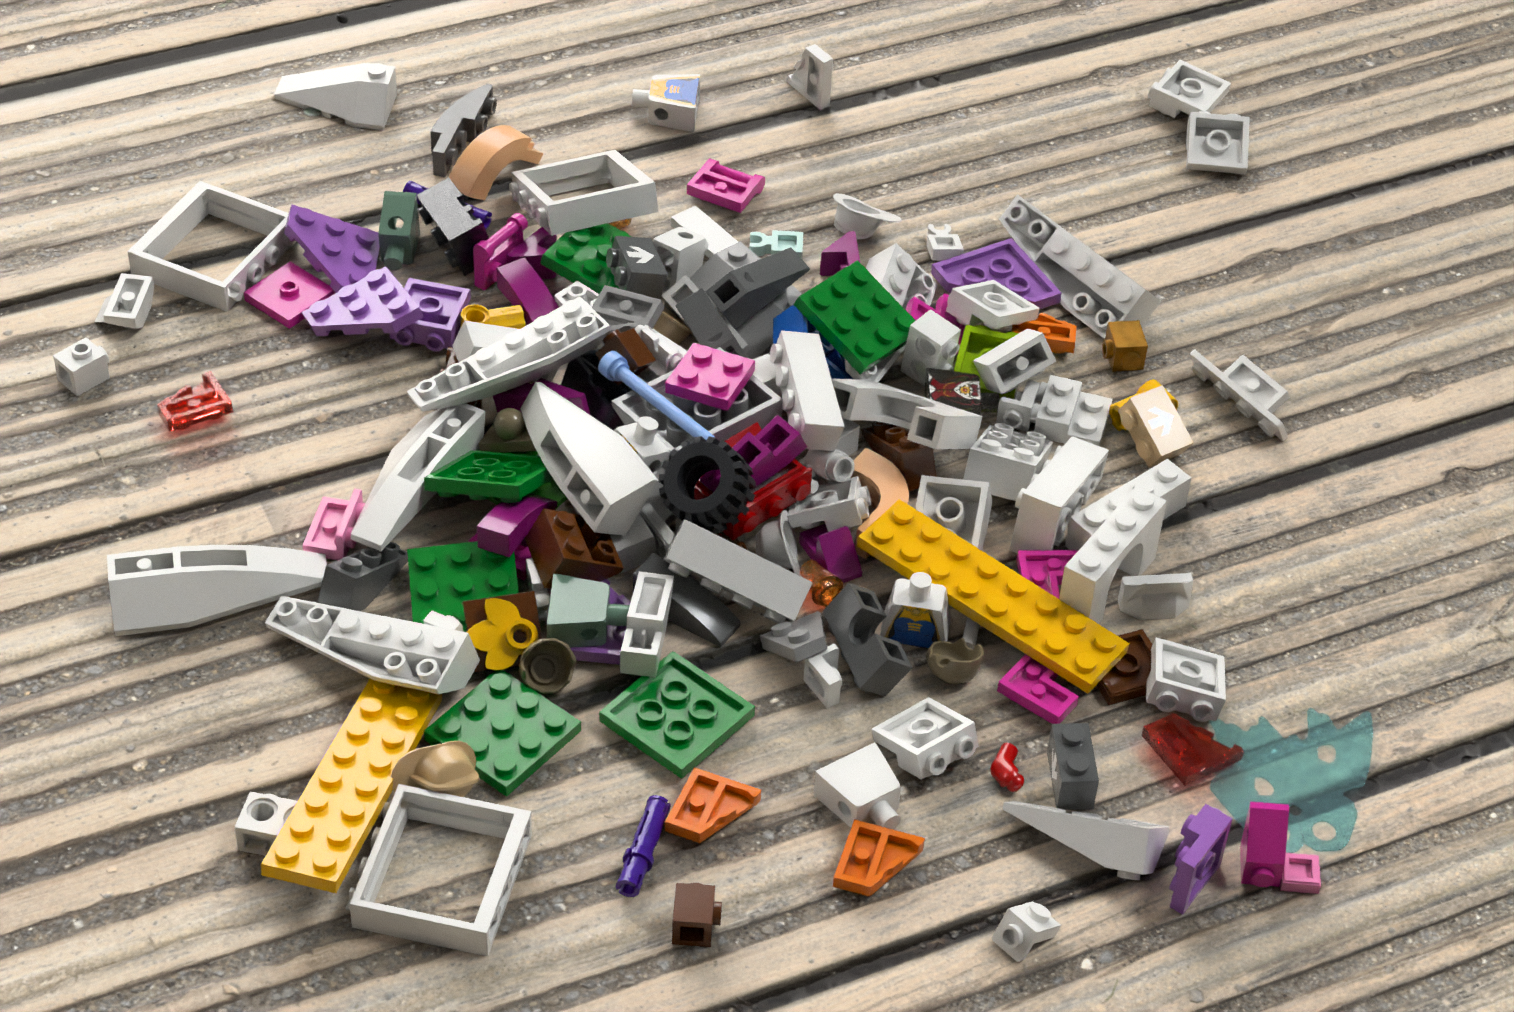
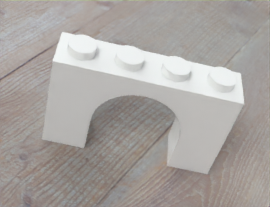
[832,379,983,449]
[1059,486,1167,624]

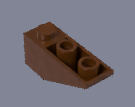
[861,421,937,491]

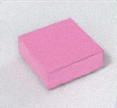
[1280,853,1321,894]

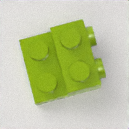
[951,325,1019,399]

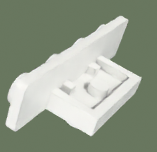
[1190,349,1290,441]

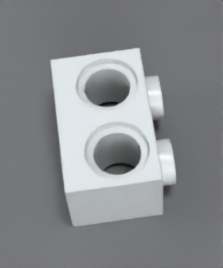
[900,309,961,390]
[235,792,298,856]

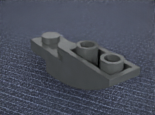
[430,84,497,177]

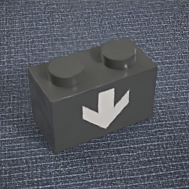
[606,236,668,299]
[1047,723,1099,810]

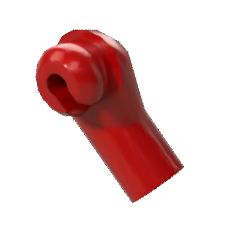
[990,743,1025,792]

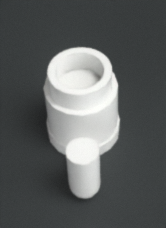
[805,449,854,494]

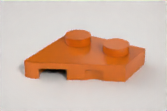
[1011,312,1077,353]
[665,767,761,843]
[833,819,925,897]

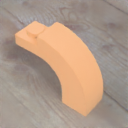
[449,125,543,200]
[850,448,909,559]

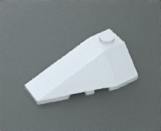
[274,63,397,131]
[916,475,992,608]
[1003,801,1170,880]

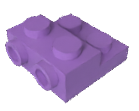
[390,278,471,351]
[1169,804,1233,915]

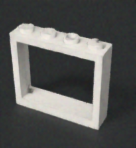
[509,150,659,236]
[128,181,296,312]
[346,784,532,956]

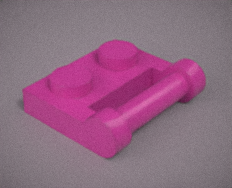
[687,158,765,213]
[473,213,528,291]

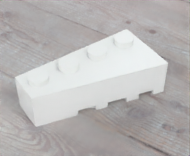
[1009,436,1109,553]

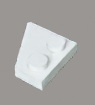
[786,44,833,110]

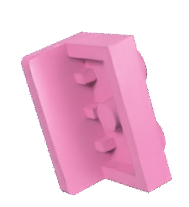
[303,489,365,560]

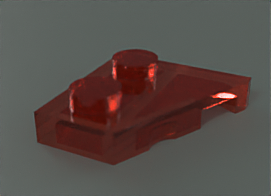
[157,371,233,432]
[1141,713,1244,786]

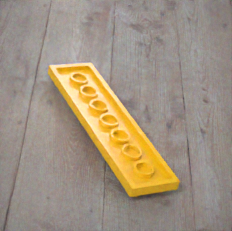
[857,499,1130,694]
[261,679,442,893]

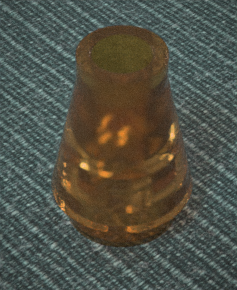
[800,560,843,607]

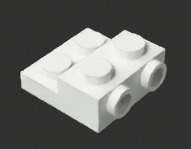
[1148,60,1231,118]
[1186,111,1250,174]
[946,280,1040,329]
[1030,375,1113,446]
[787,476,871,532]
[1146,637,1226,722]
[872,697,979,780]

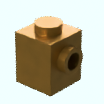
[1102,320,1148,372]

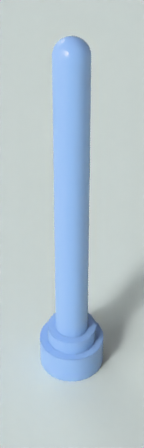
[598,351,715,441]

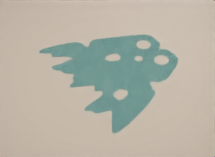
[1168,707,1373,853]

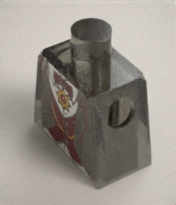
[924,368,1000,416]

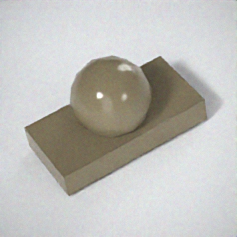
[478,408,536,453]

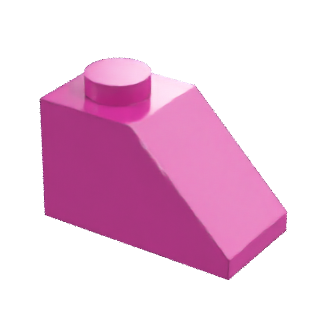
[1240,801,1289,887]

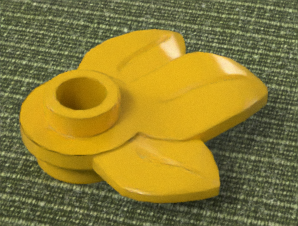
[467,598,538,670]

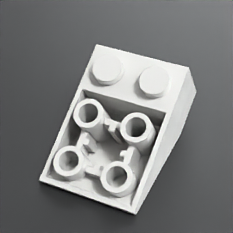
[963,423,1054,501]

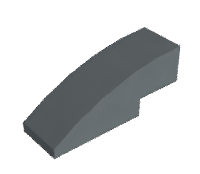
[633,553,741,648]

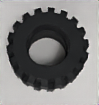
[658,436,756,533]

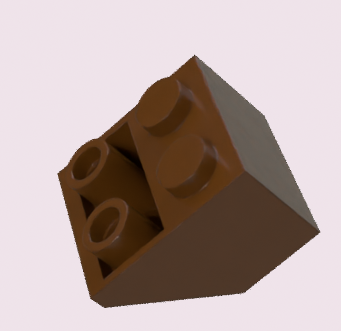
[524,508,624,589]

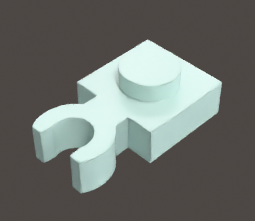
[749,230,803,259]

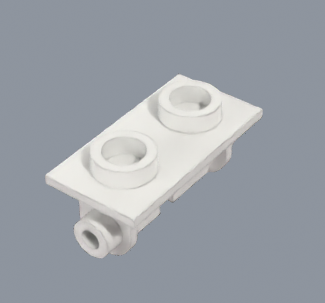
[635,325,683,377]

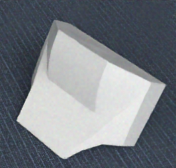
[95,273,154,329]
[1118,573,1193,620]

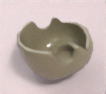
[519,638,576,694]
[926,638,985,684]

